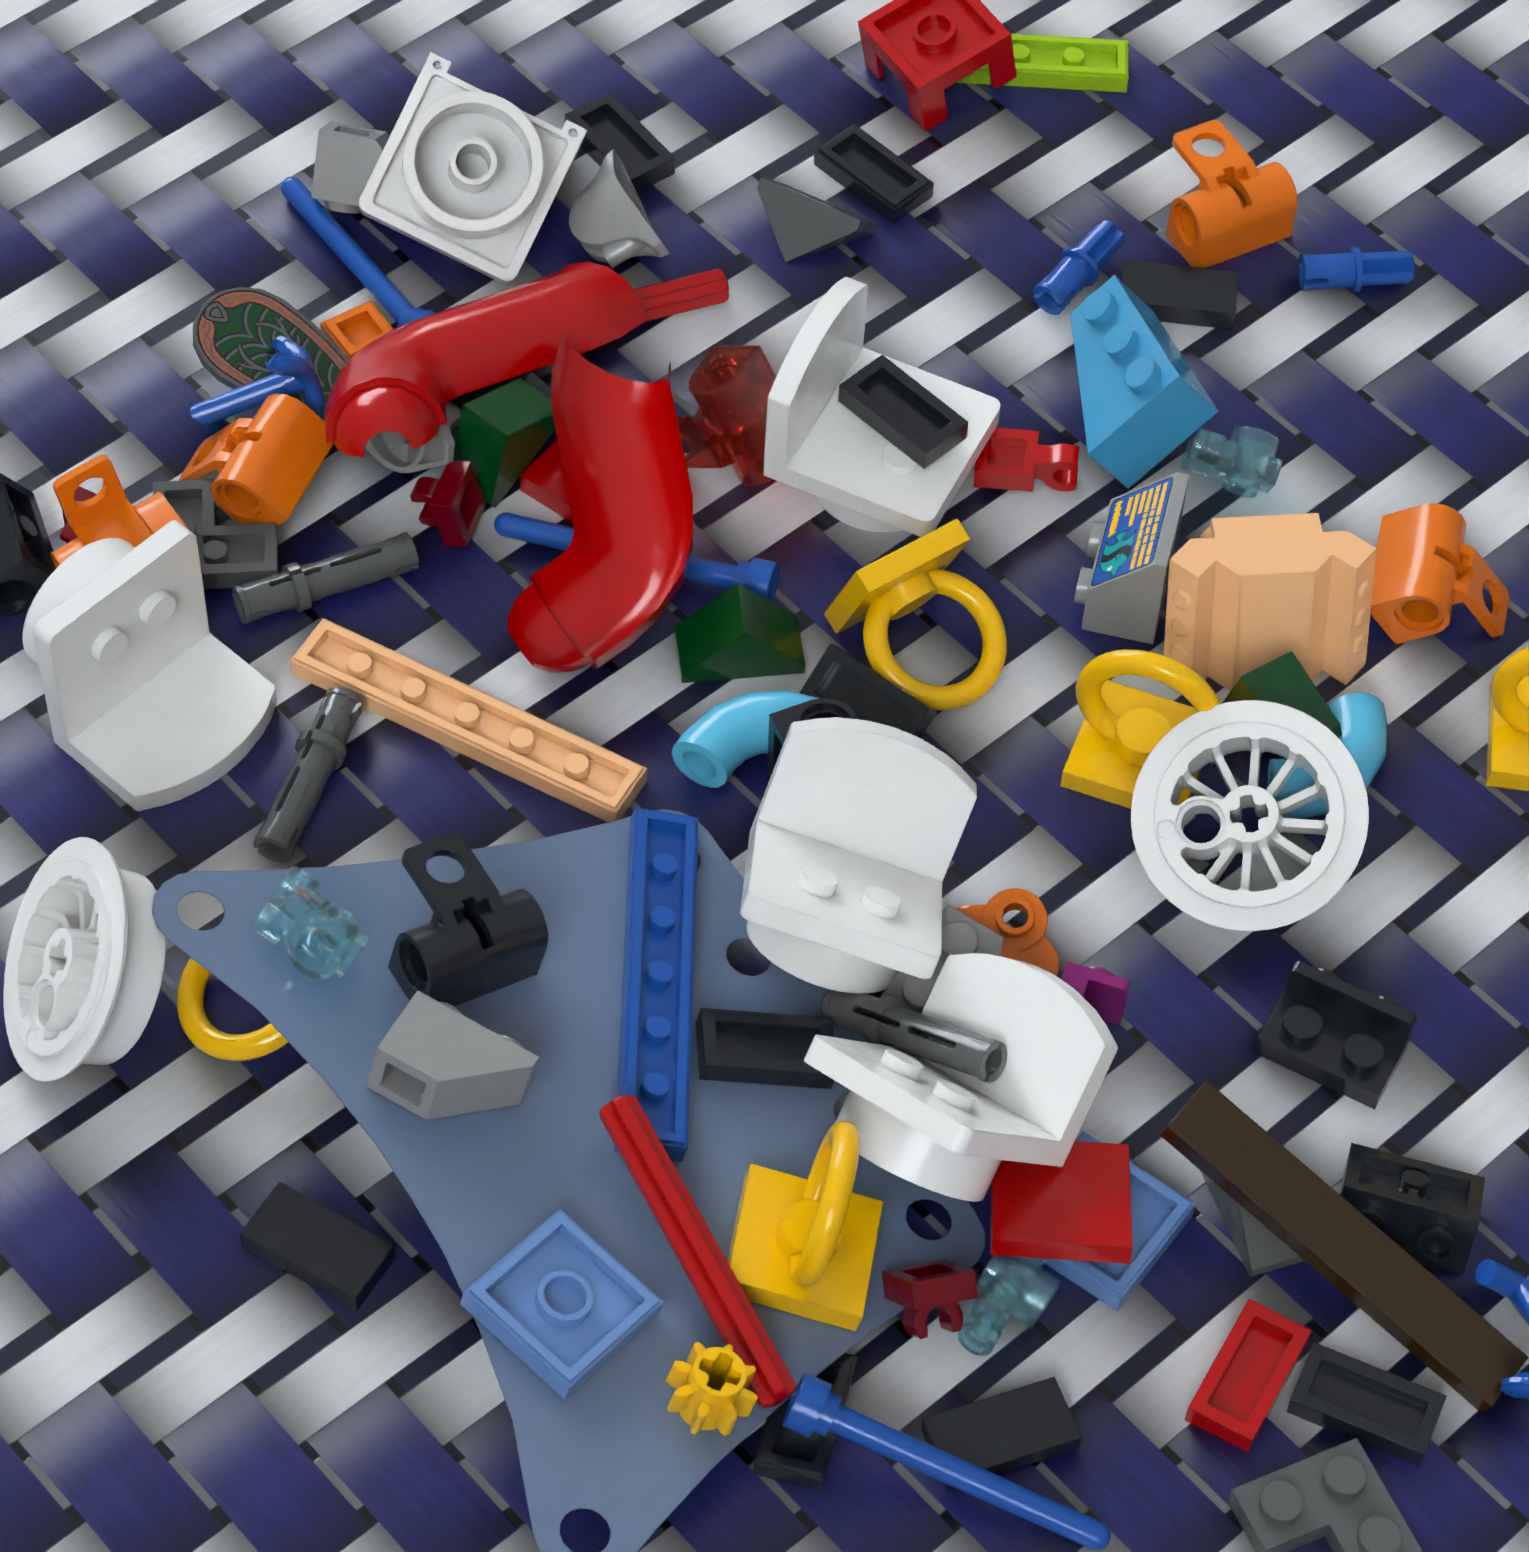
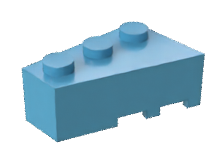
[1070,275,1219,489]

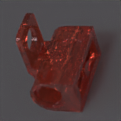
[677,345,777,486]

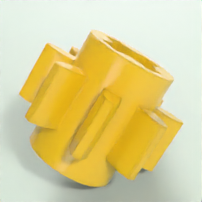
[666,1342,758,1436]

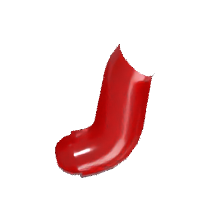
[325,261,647,457]
[507,335,694,673]

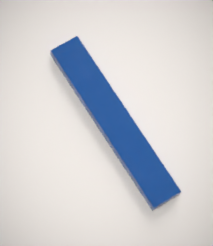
[614,807,699,1161]

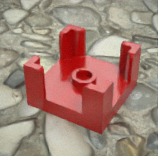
[858,0,1017,132]

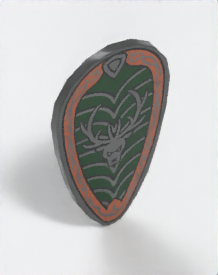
[193,287,349,421]

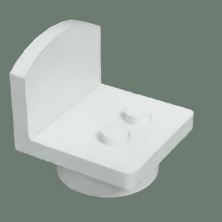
[359,52,587,284]
[763,277,1001,537]
[22,520,277,811]
[740,717,977,994]
[804,953,1118,1202]

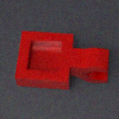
[974,428,1080,492]

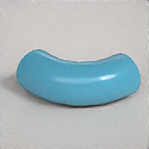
[672,690,819,788]
[1268,692,1388,819]

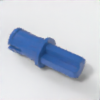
[1033,220,1124,315]
[1298,247,1415,293]

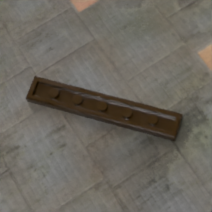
[1160,1080,1529,1413]

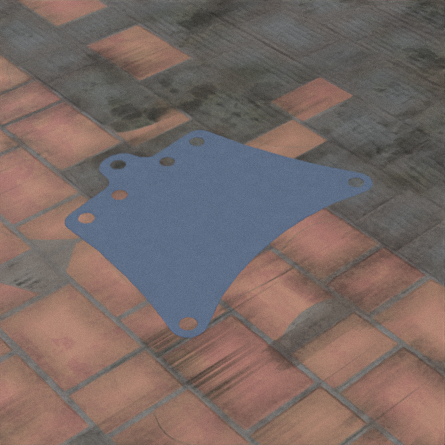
[152,809,985,1552]

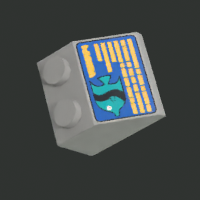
[1074,472,1190,644]

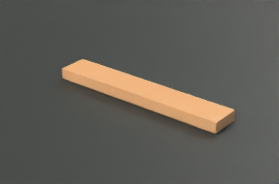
[290,618,648,823]

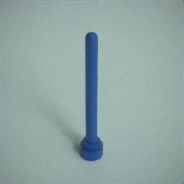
[281,177,435,328]
[494,513,780,602]
[781,1372,1111,1550]

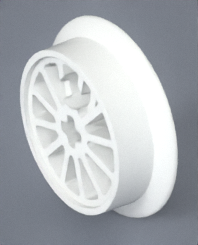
[1131,700,1369,931]
[3,837,166,1082]

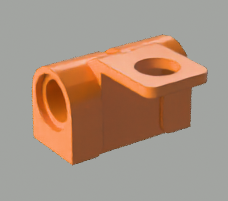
[1166,120,1298,268]
[179,393,334,526]
[50,455,203,568]
[1371,503,1509,645]

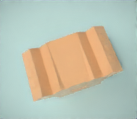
[1164,513,1377,691]

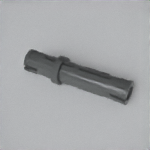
[232,532,419,625]
[253,687,364,863]
[822,989,1007,1083]

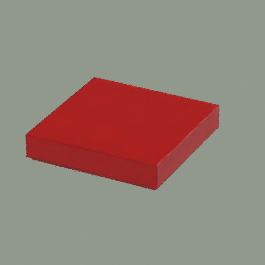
[990,1141,1133,1264]

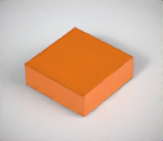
[320,301,393,360]

